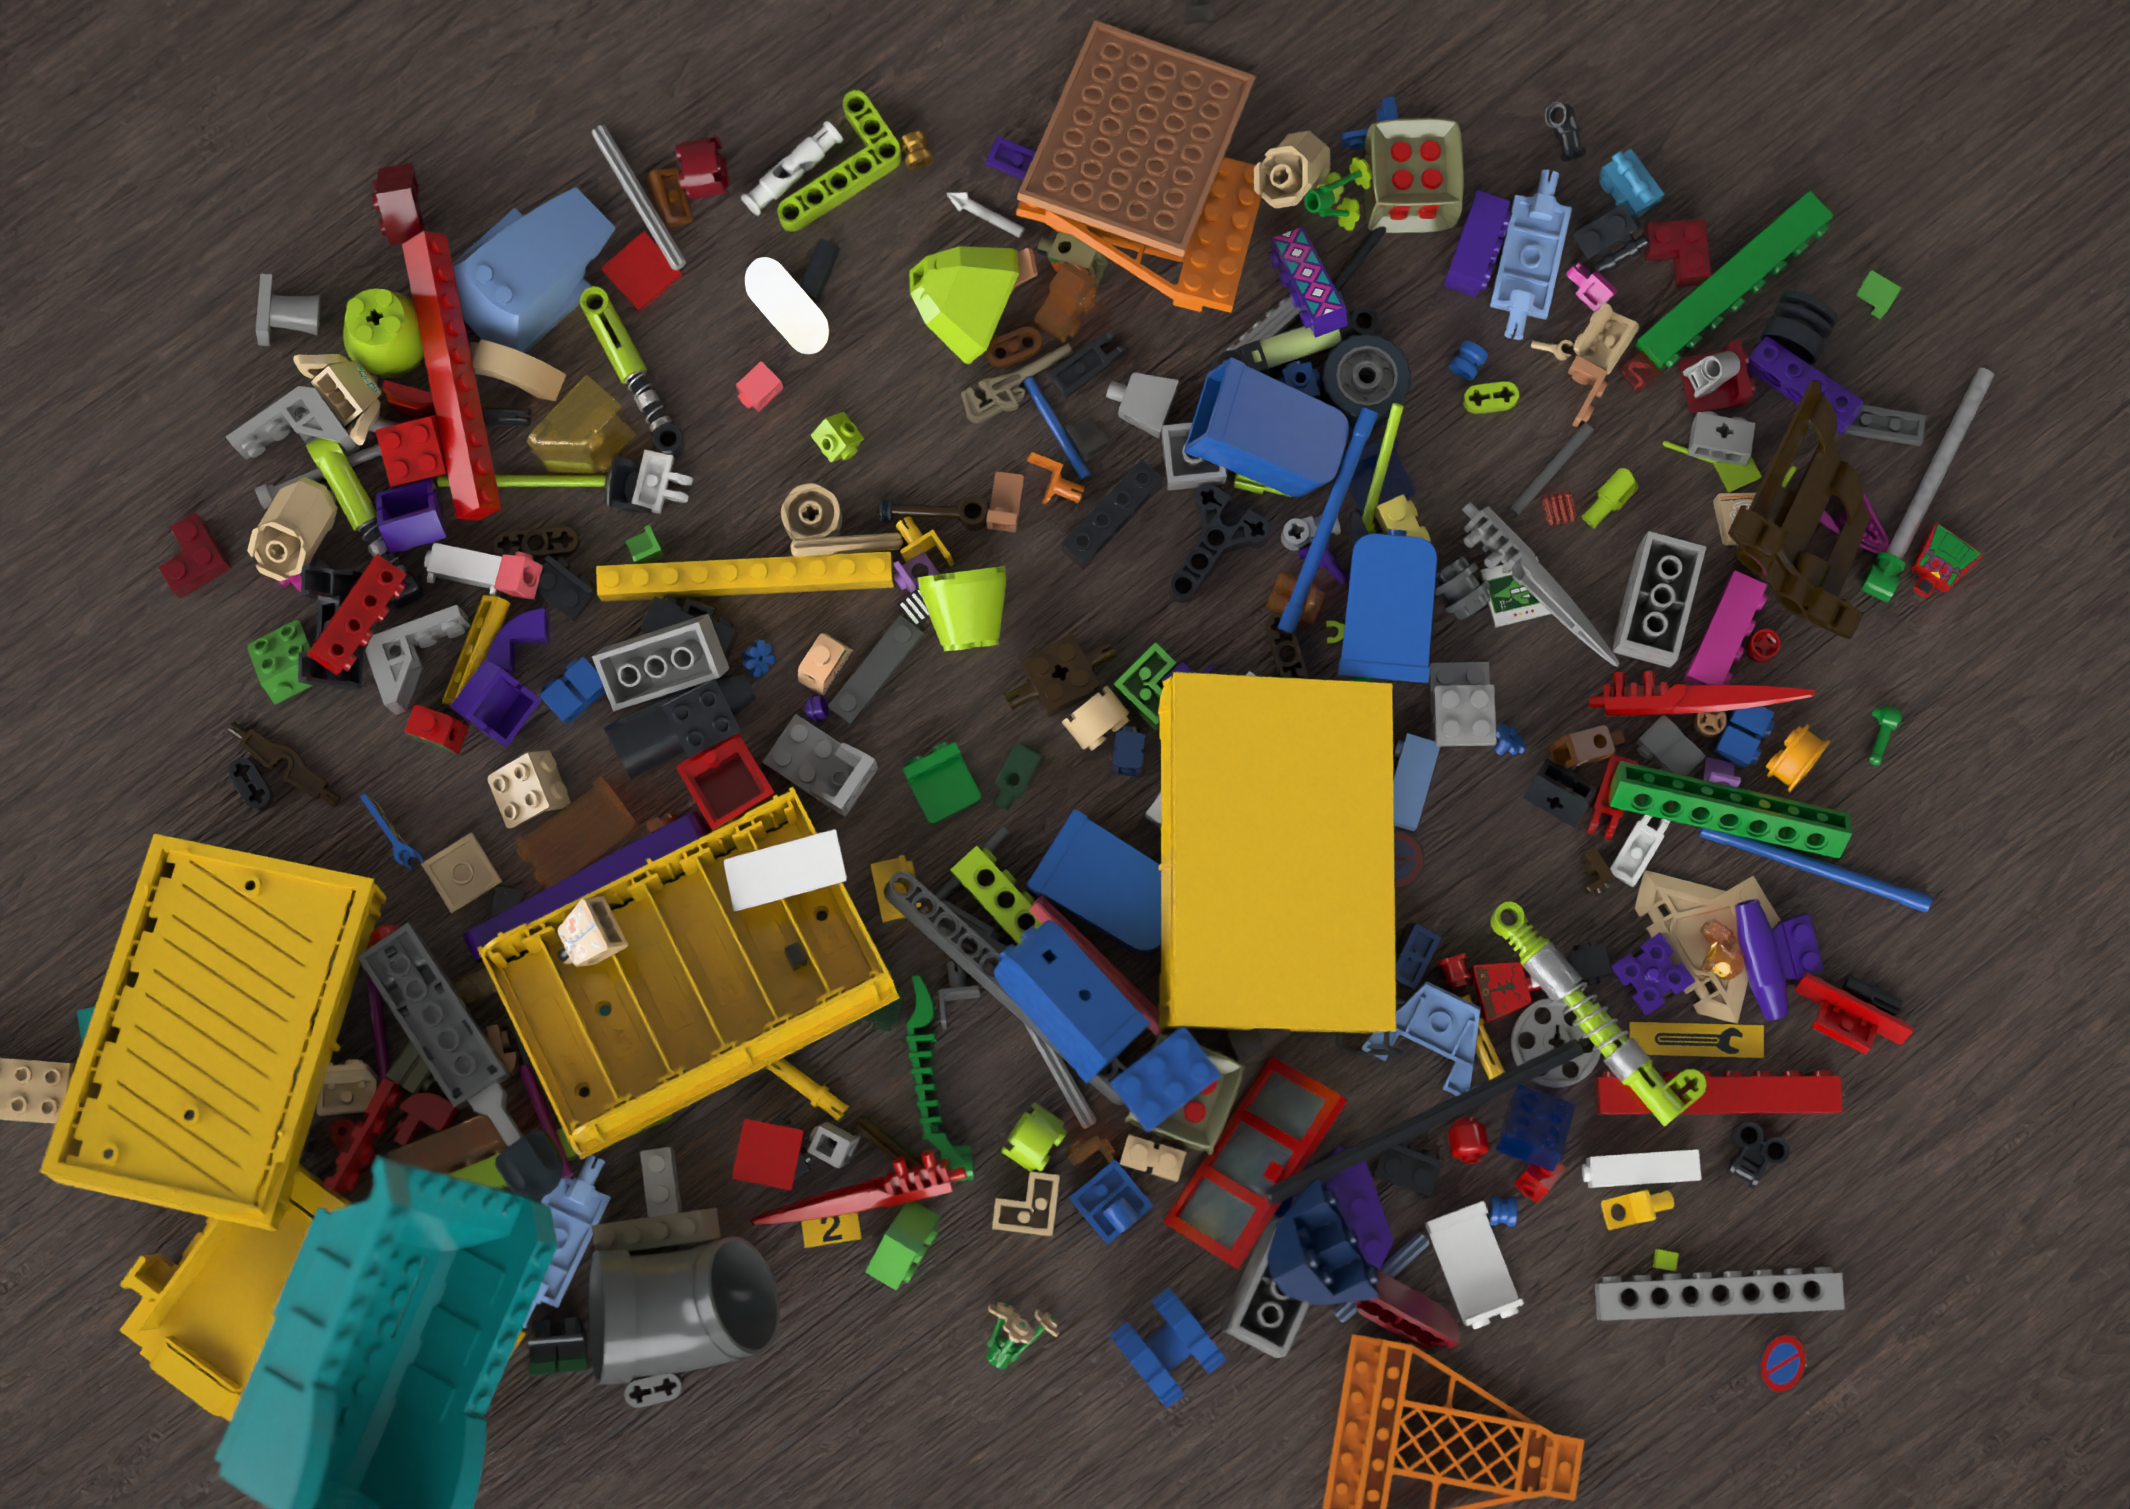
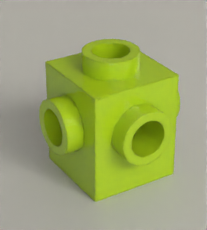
[810,412,864,463]

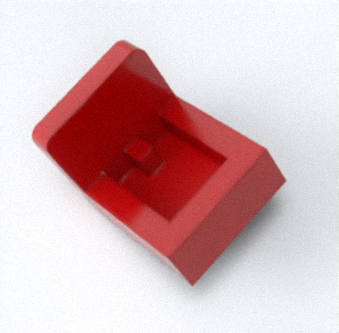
[1514,1149,1566,1203]

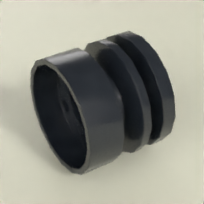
[1760,290,1838,365]

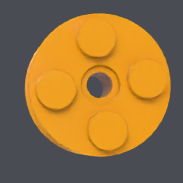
[1766,724,1830,793]

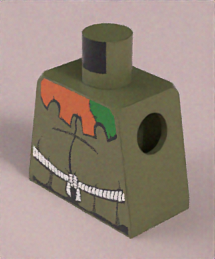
[1037,232,1108,288]

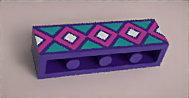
[1269,227,1348,338]

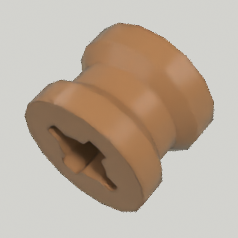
[1693,711,1727,738]

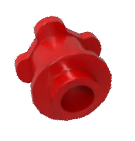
[1437,953,1473,990]

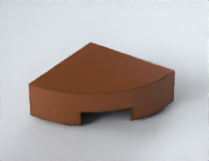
[646,813,678,833]

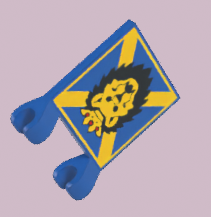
[360,793,425,871]

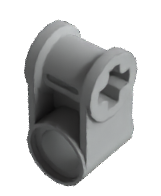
[1683,351,1740,399]

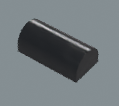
[800,238,840,303]

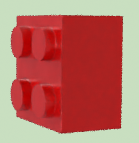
[375,415,447,487]

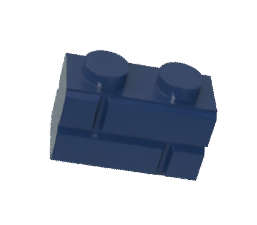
[1112,727,1145,777]

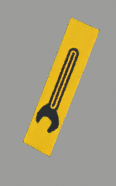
[1629,1022,1764,1058]

